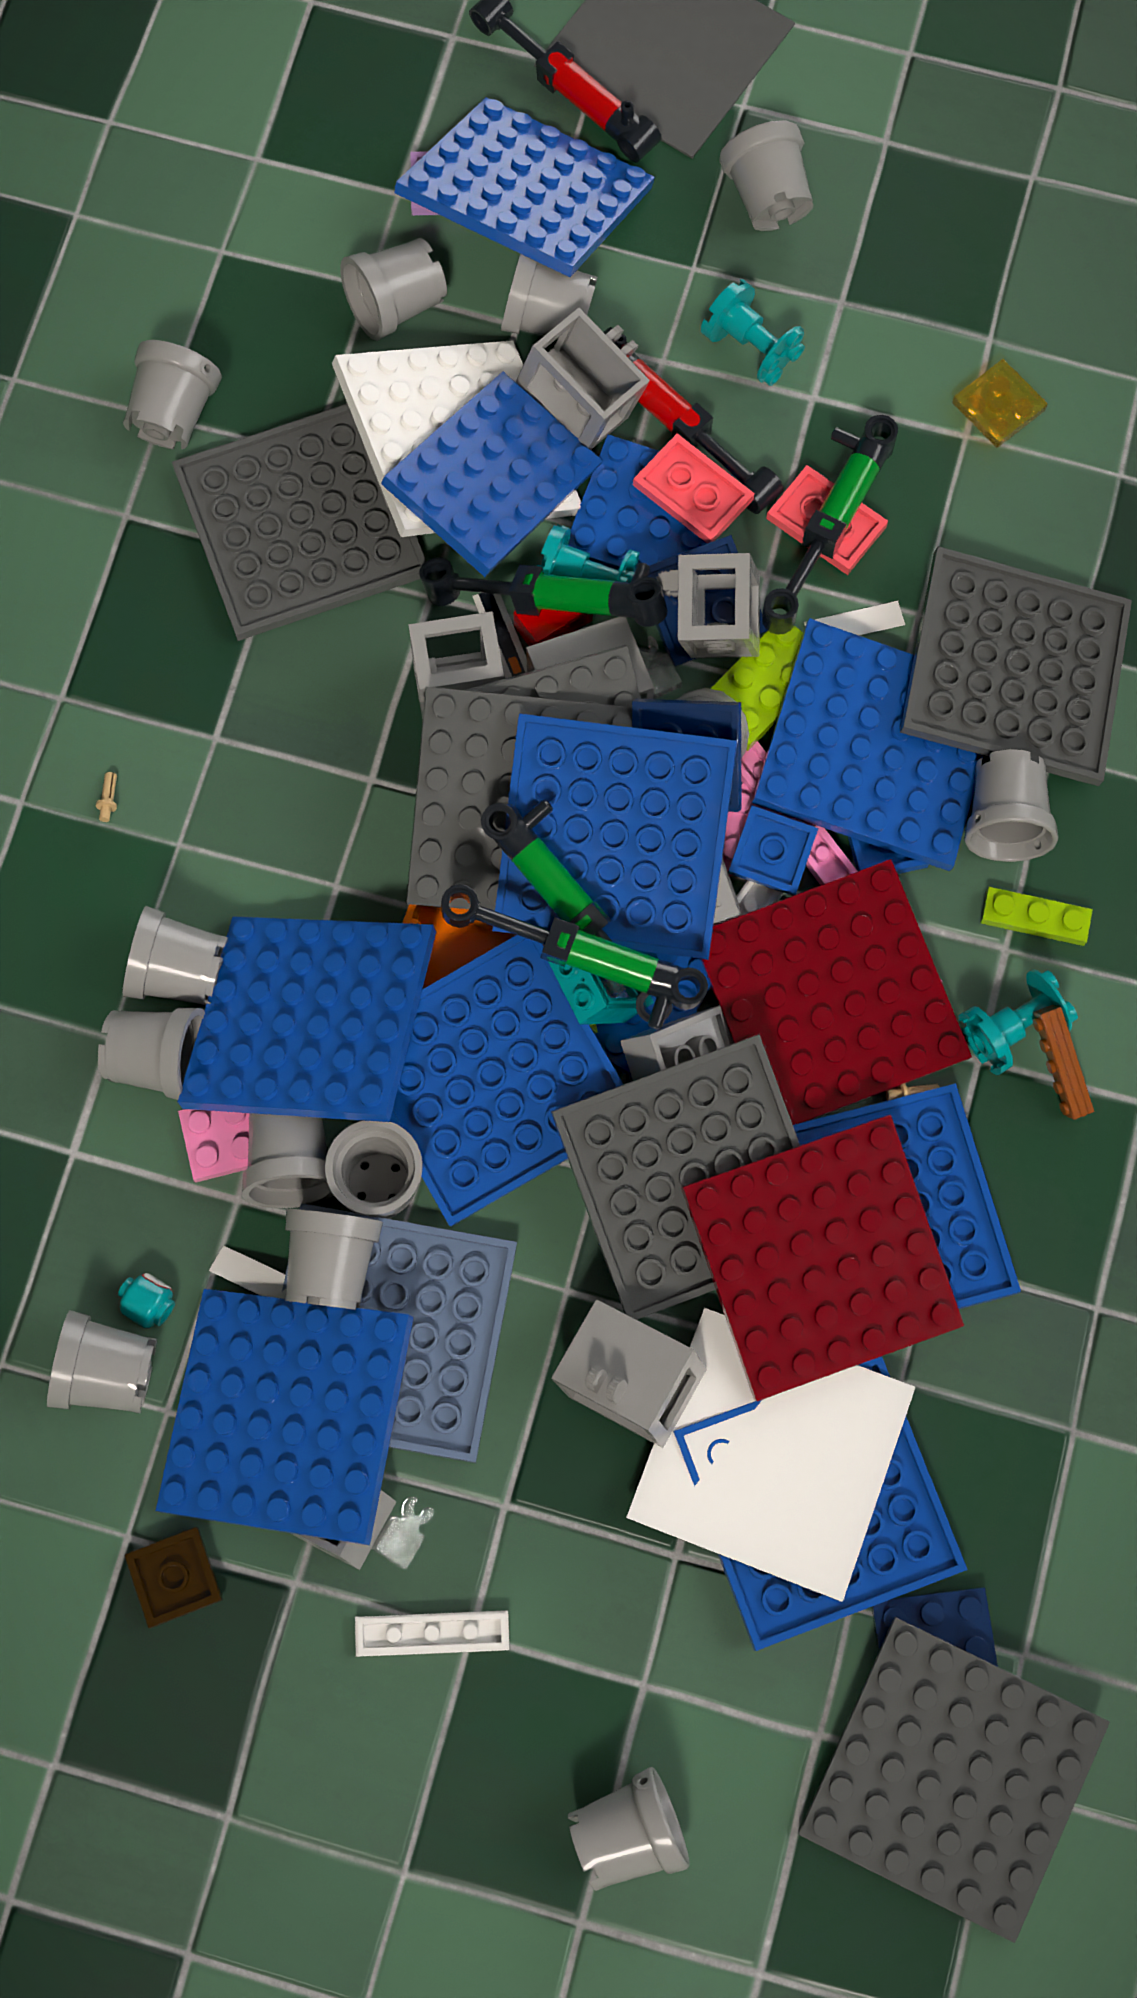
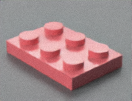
[633,434,755,544]
[766,465,888,575]

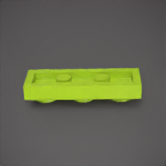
[980,887,1093,946]

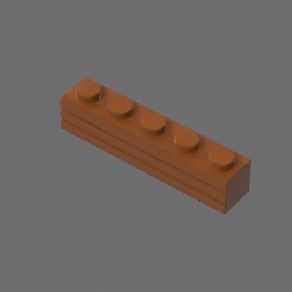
[1033,1004,1094,1120]

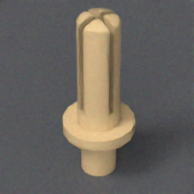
[96,772,117,822]
[886,1084,939,1101]

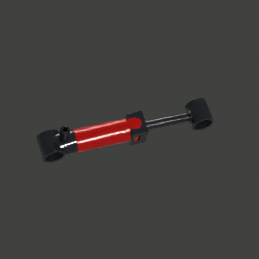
[469,0,662,163]
[604,327,784,514]

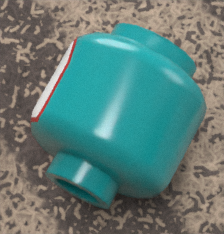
[118,1273,175,1328]

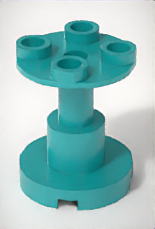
[701,279,805,386]
[537,524,640,617]
[959,969,1078,1075]

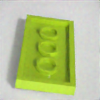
[711,626,803,751]

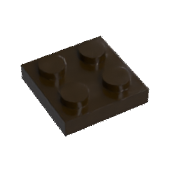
[124,1527,223,1629]

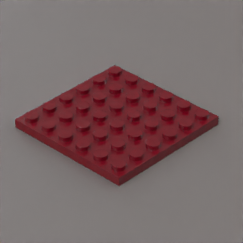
[701,859,972,1125]
[681,1115,964,1401]

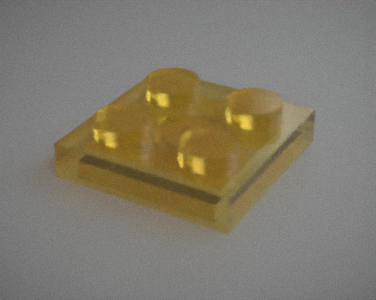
[952,359,1048,448]

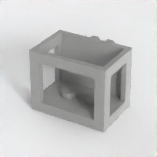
[516,308,650,450]
[656,553,760,658]
[408,612,504,719]
[526,617,654,699]
[551,1299,707,1448]

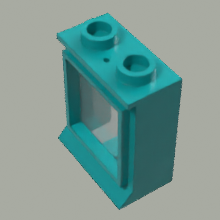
[548,961,654,1025]

